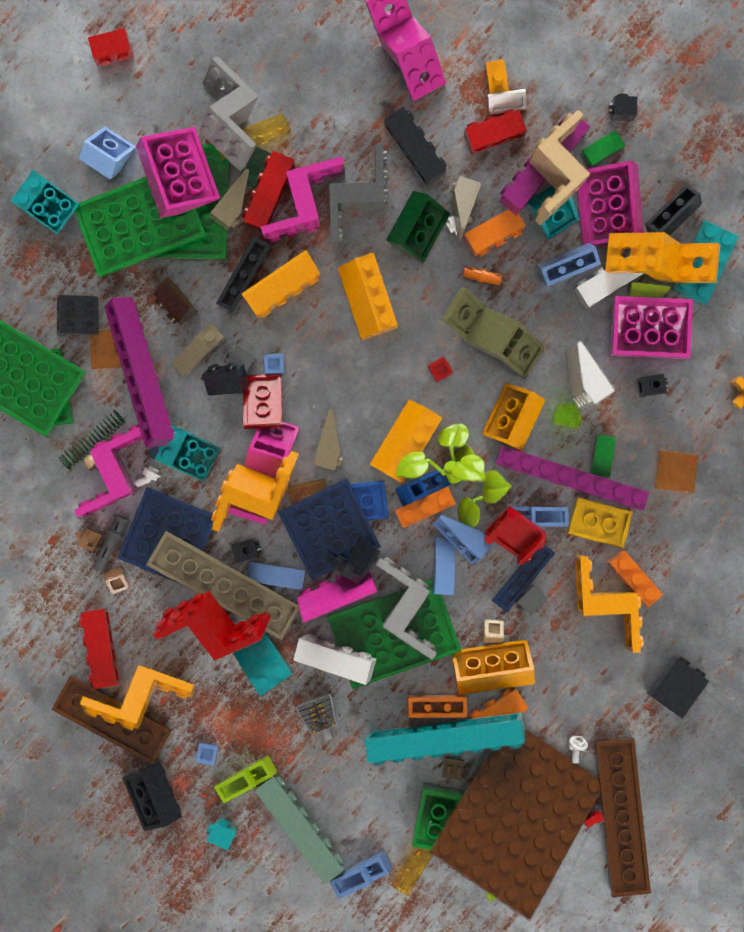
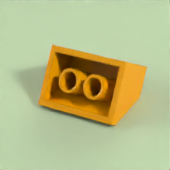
[482,382,546,452]

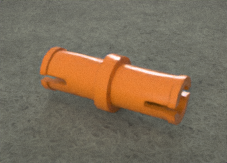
[463,266,503,286]

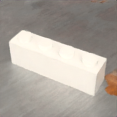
[574,250,645,309]
[294,634,376,685]

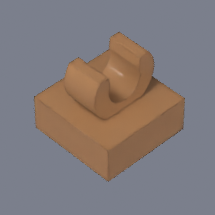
[75,528,102,551]
[442,757,464,780]

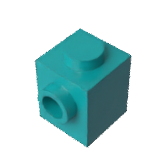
[206,819,238,851]

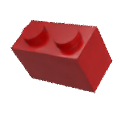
[88,28,134,66]

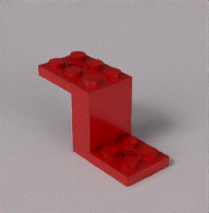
[153,591,271,661]

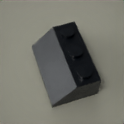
[122,763,182,831]

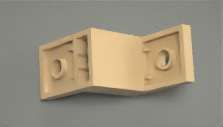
[529,110,590,225]

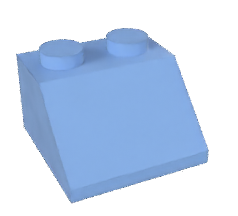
[79,126,136,180]

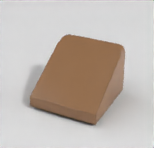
[104,566,130,594]

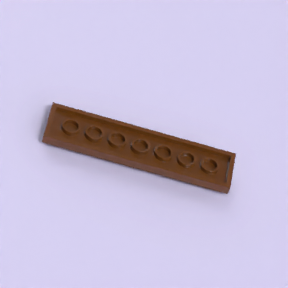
[595,737,651,897]

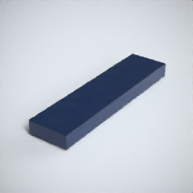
[492,545,555,612]

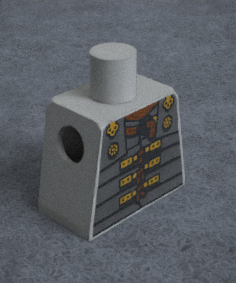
[296,692,337,742]

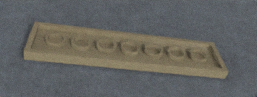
[146,531,299,640]

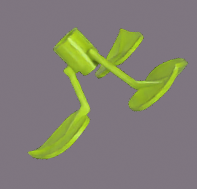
[396,423,486,484]
[455,444,511,528]

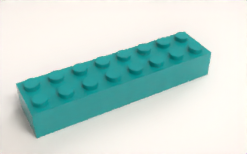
[364,712,526,765]

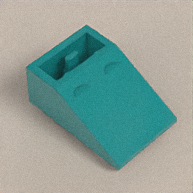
[10,170,80,235]
[148,424,220,482]

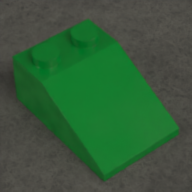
[412,783,462,850]

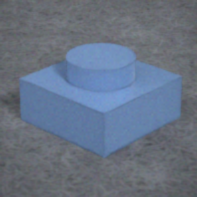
[264,354,284,374]
[196,742,219,766]

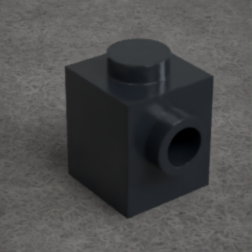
[608,94,638,121]
[637,374,669,398]
[231,538,262,563]

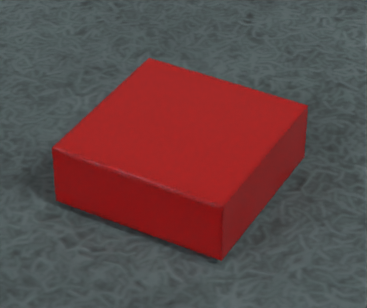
[427,356,453,382]
[584,809,604,828]

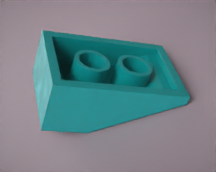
[233,631,294,697]

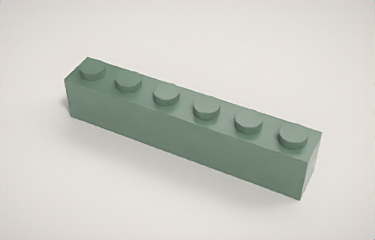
[255,774,345,884]

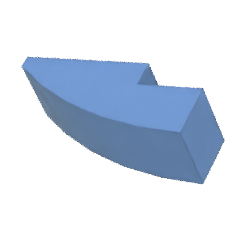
[506,507,569,526]
[432,536,455,595]
[247,561,306,590]
[330,851,393,899]

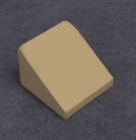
[483,619,504,644]

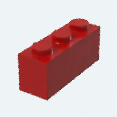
[464,109,527,155]

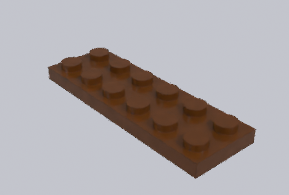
[51,675,172,765]

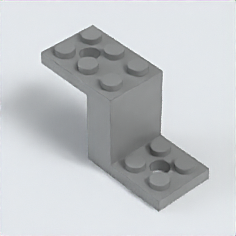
[199,56,259,171]
[376,557,437,660]

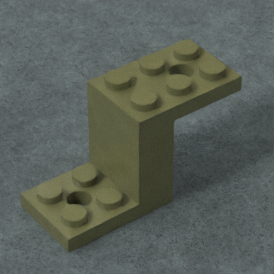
[441,287,545,379]

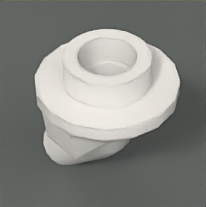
[446,216,473,235]
[135,465,161,487]
[568,736,588,764]

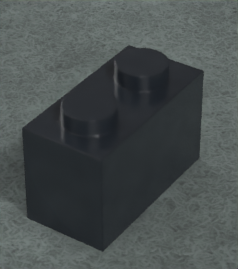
[202,363,250,396]

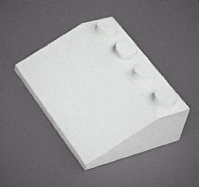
[566,341,615,410]

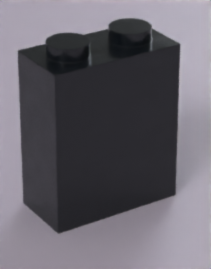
[647,656,709,719]

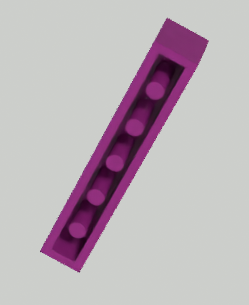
[499,113,590,216]

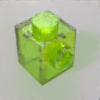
[551,403,583,430]

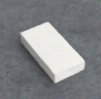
[487,89,527,115]

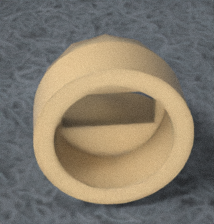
[84,454,97,471]

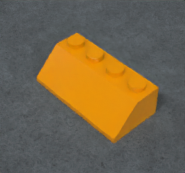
[242,250,321,318]
[337,252,398,340]
[370,399,442,484]
[452,639,535,695]

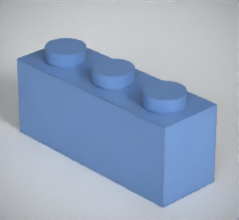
[536,243,601,286]

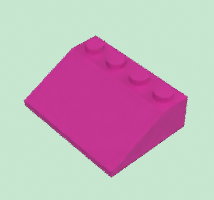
[136,127,220,218]
[578,161,644,246]
[609,296,693,359]
[297,570,377,622]

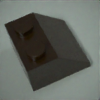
[154,276,198,326]

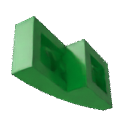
[581,130,626,167]
[590,434,616,478]

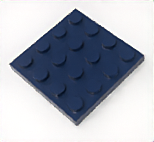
[278,478,381,581]
[117,487,214,584]

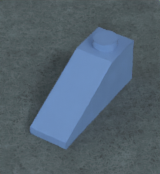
[432,515,494,565]

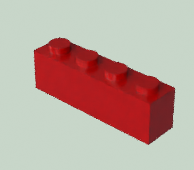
[242,150,295,232]
[79,608,120,690]

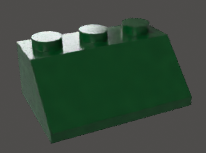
[386,190,450,263]

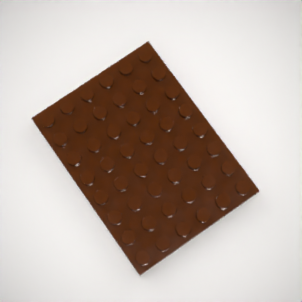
[429,729,601,921]

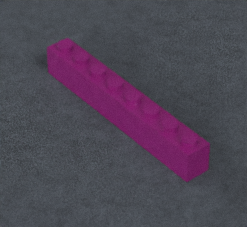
[104,297,175,448]
[494,446,650,511]

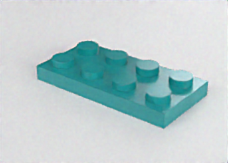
[671,220,739,306]

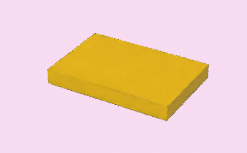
[567,497,633,548]

